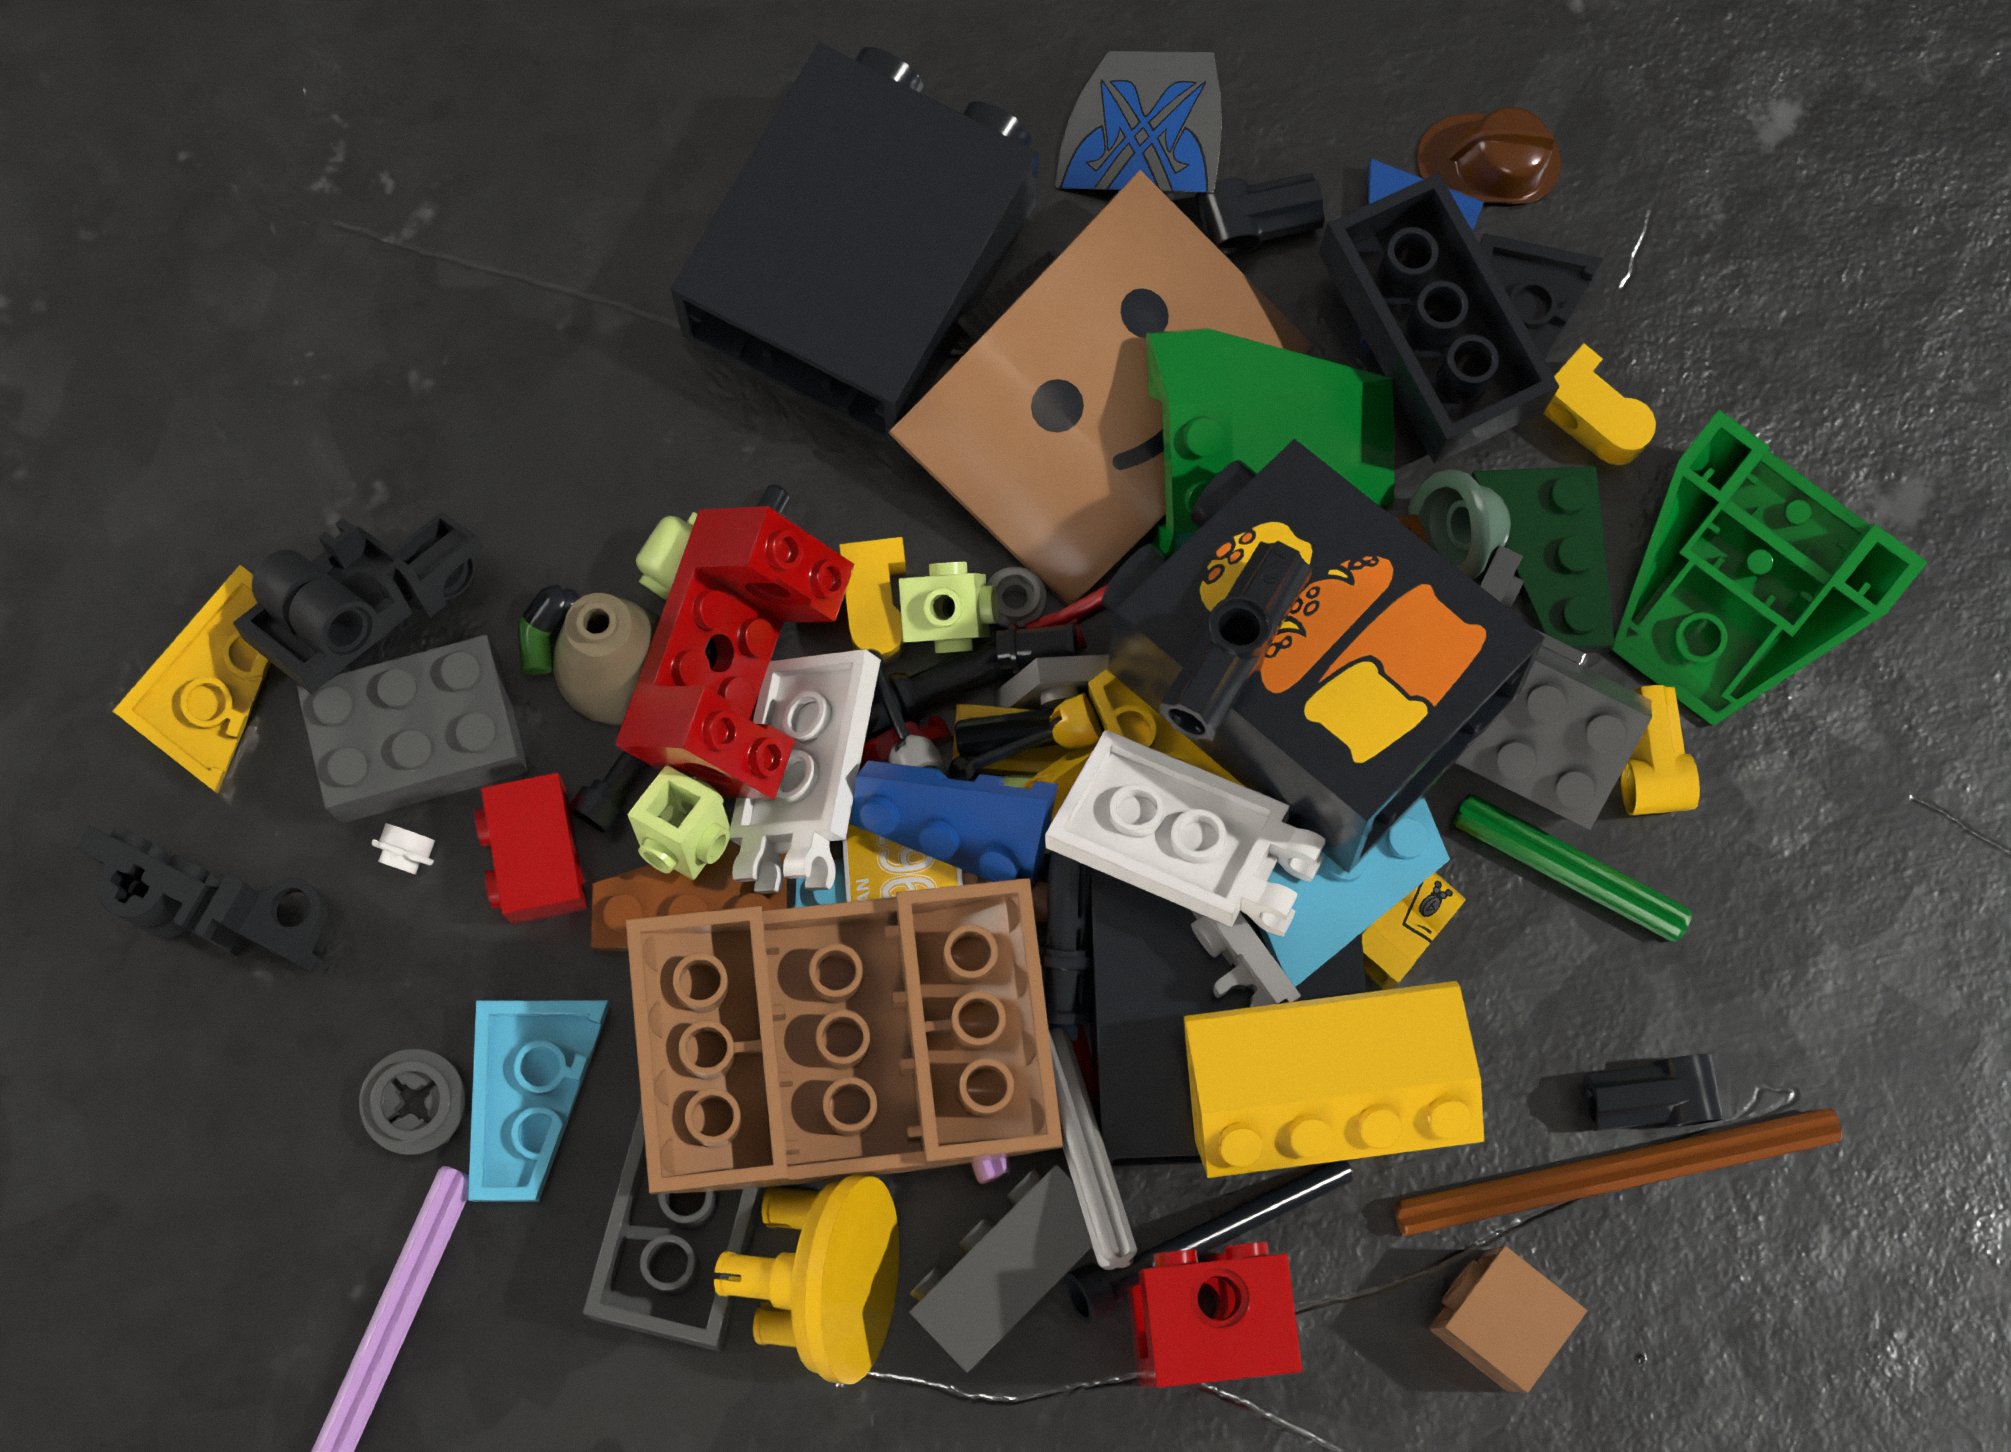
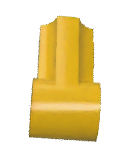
[1620,685,1700,816]

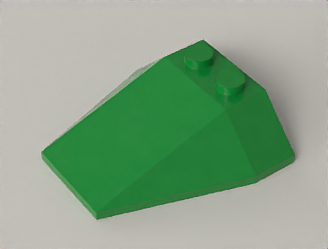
[1146,328,1395,557]
[1611,409,1928,726]

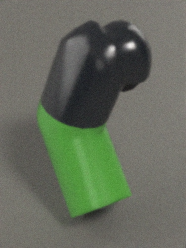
[518,584,580,675]

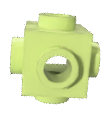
[899,562,998,653]
[627,765,730,880]

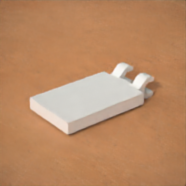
[729,649,881,894]
[1045,730,1326,937]

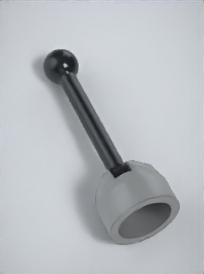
[867,649,946,774]

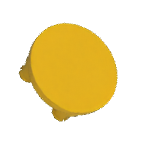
[714,1175,900,1385]

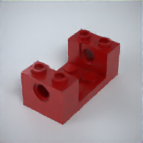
[615,506,855,800]
[1127,1242,1303,1388]

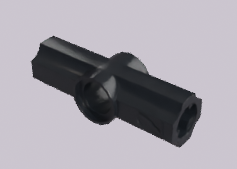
[1159,541,1313,741]

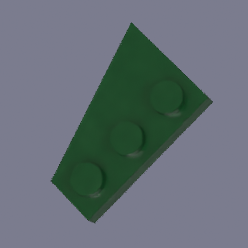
[1470,466,1615,653]

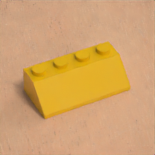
[1183,981,1484,1178]

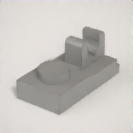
[1191,910,1301,1008]

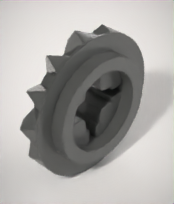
[359,1049,467,1155]

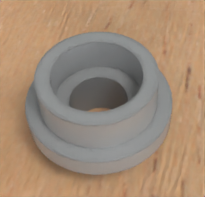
[986,567,1046,629]

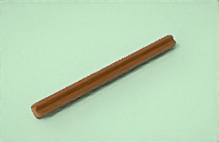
[1394,1108,1842,1236]

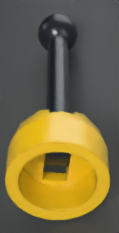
[949,693,1103,781]

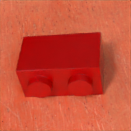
[474,773,589,924]

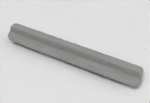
[1048,1027,1137,1270]

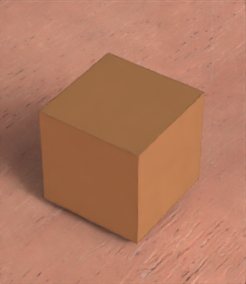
[1428,1246,1588,1393]

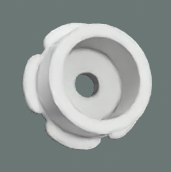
[372,823,435,875]

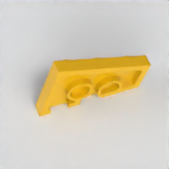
[113,565,271,794]

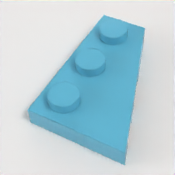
[1258,798,1450,987]
[468,1000,611,1202]

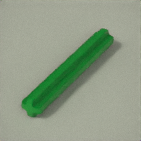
[1453,794,1692,941]

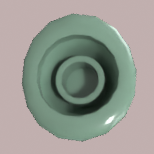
[1407,469,1511,580]

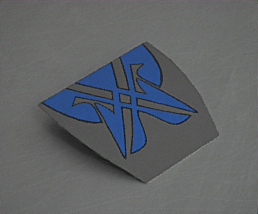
[1055,51,1222,193]

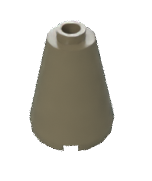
[552,593,660,726]

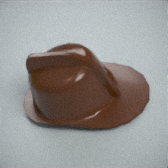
[1416,107,1562,204]

